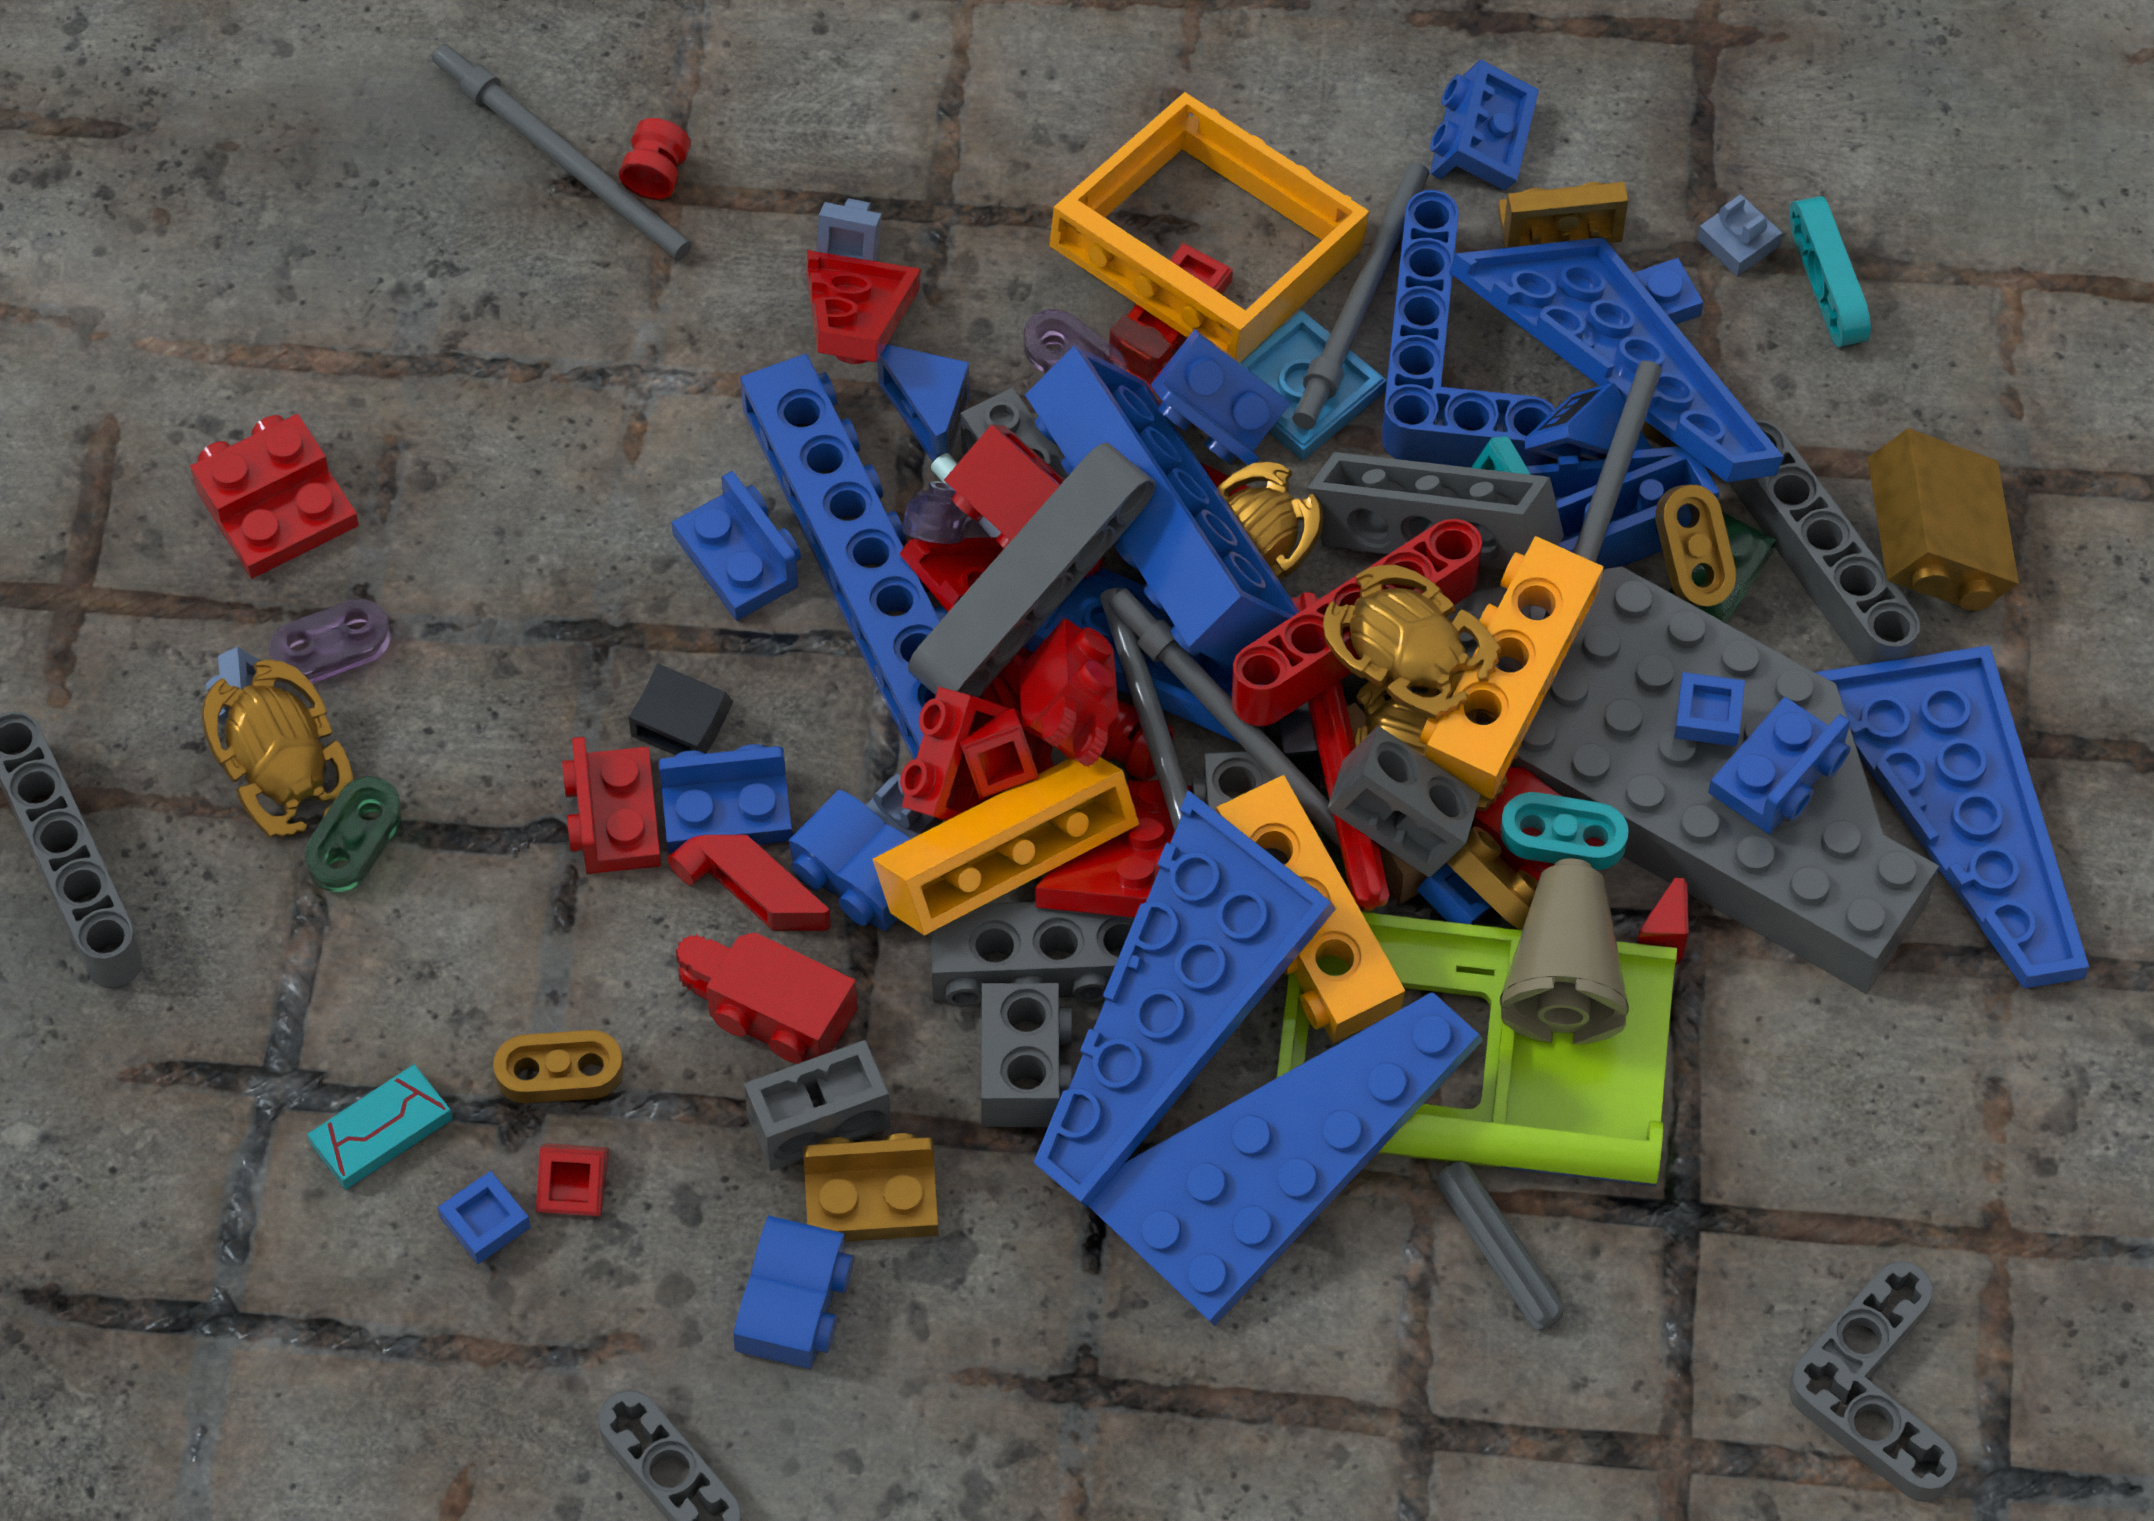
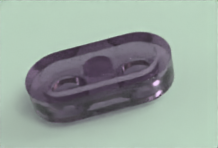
[1024,309,1127,374]
[903,482,972,544]
[269,599,391,684]

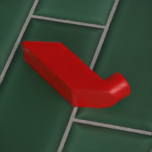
[667,835,831,931]

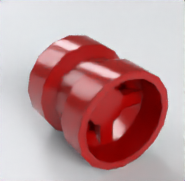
[618,118,691,200]
[1100,699,1175,781]

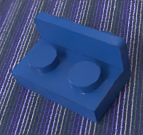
[1430,59,1539,191]
[1150,329,1291,465]
[671,471,801,621]
[1708,696,1851,835]
[659,744,792,854]

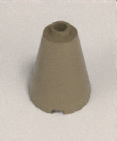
[1500,858,1629,1044]

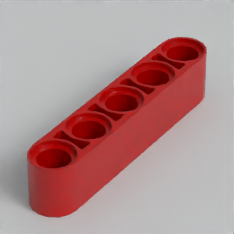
[1232,519,1482,726]

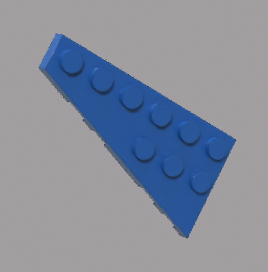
[1449,237,1784,482]
[1815,645,2089,988]
[1033,790,1336,1207]
[1089,992,1483,1326]

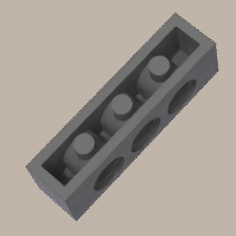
[1307,452,1564,569]
[931,901,1135,1007]

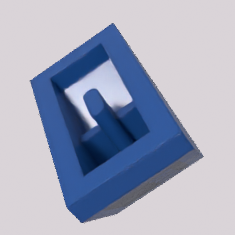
[877,344,970,462]
[1525,382,1652,461]

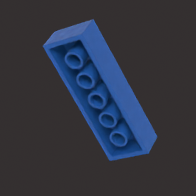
[1025,345,1299,672]

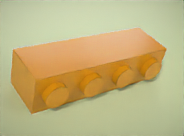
[872,757,1139,936]

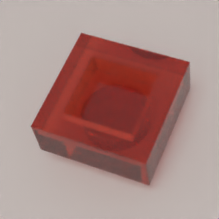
[1109,315,1172,393]

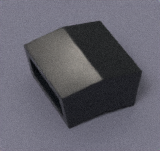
[629,663,734,755]
[1264,702,1322,789]

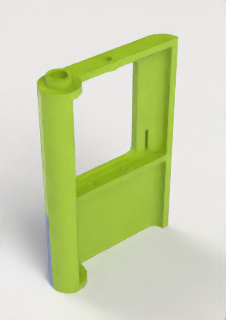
[1276,912,1677,1186]

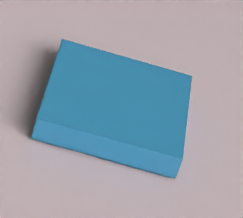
[1241,310,1387,461]

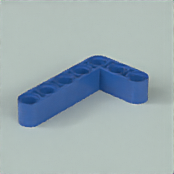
[1381,190,1555,468]

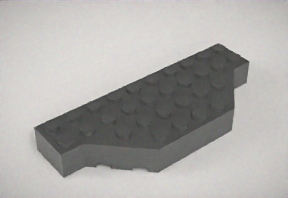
[1341,566,1939,994]

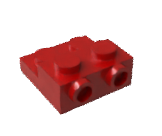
[190,413,359,579]
[900,686,1053,821]

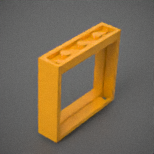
[1049,92,1369,363]

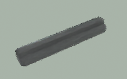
[1437,1161,1565,1331]

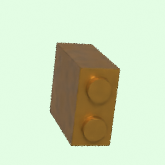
[1867,428,2019,612]

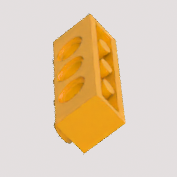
[1419,536,1604,800]
[1216,775,1405,1044]

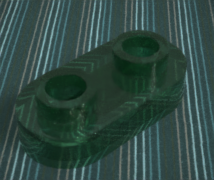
[305,776,402,892]

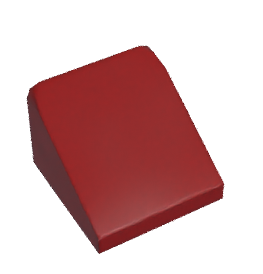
[960,708,1039,799]
[1637,878,1689,964]
[536,1143,609,1216]

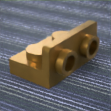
[1498,182,1629,248]
[803,1133,939,1242]

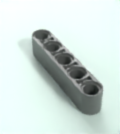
[1728,419,1920,665]
[908,442,1156,697]
[0,711,143,988]

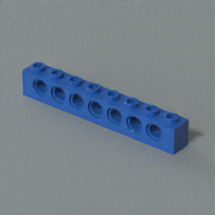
[740,353,947,759]

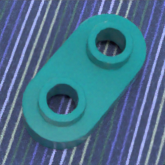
[1500,792,1629,870]

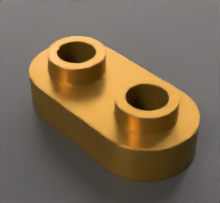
[1655,485,1736,606]
[1447,826,1539,931]
[493,1030,624,1103]

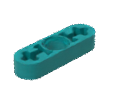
[1789,196,1871,347]

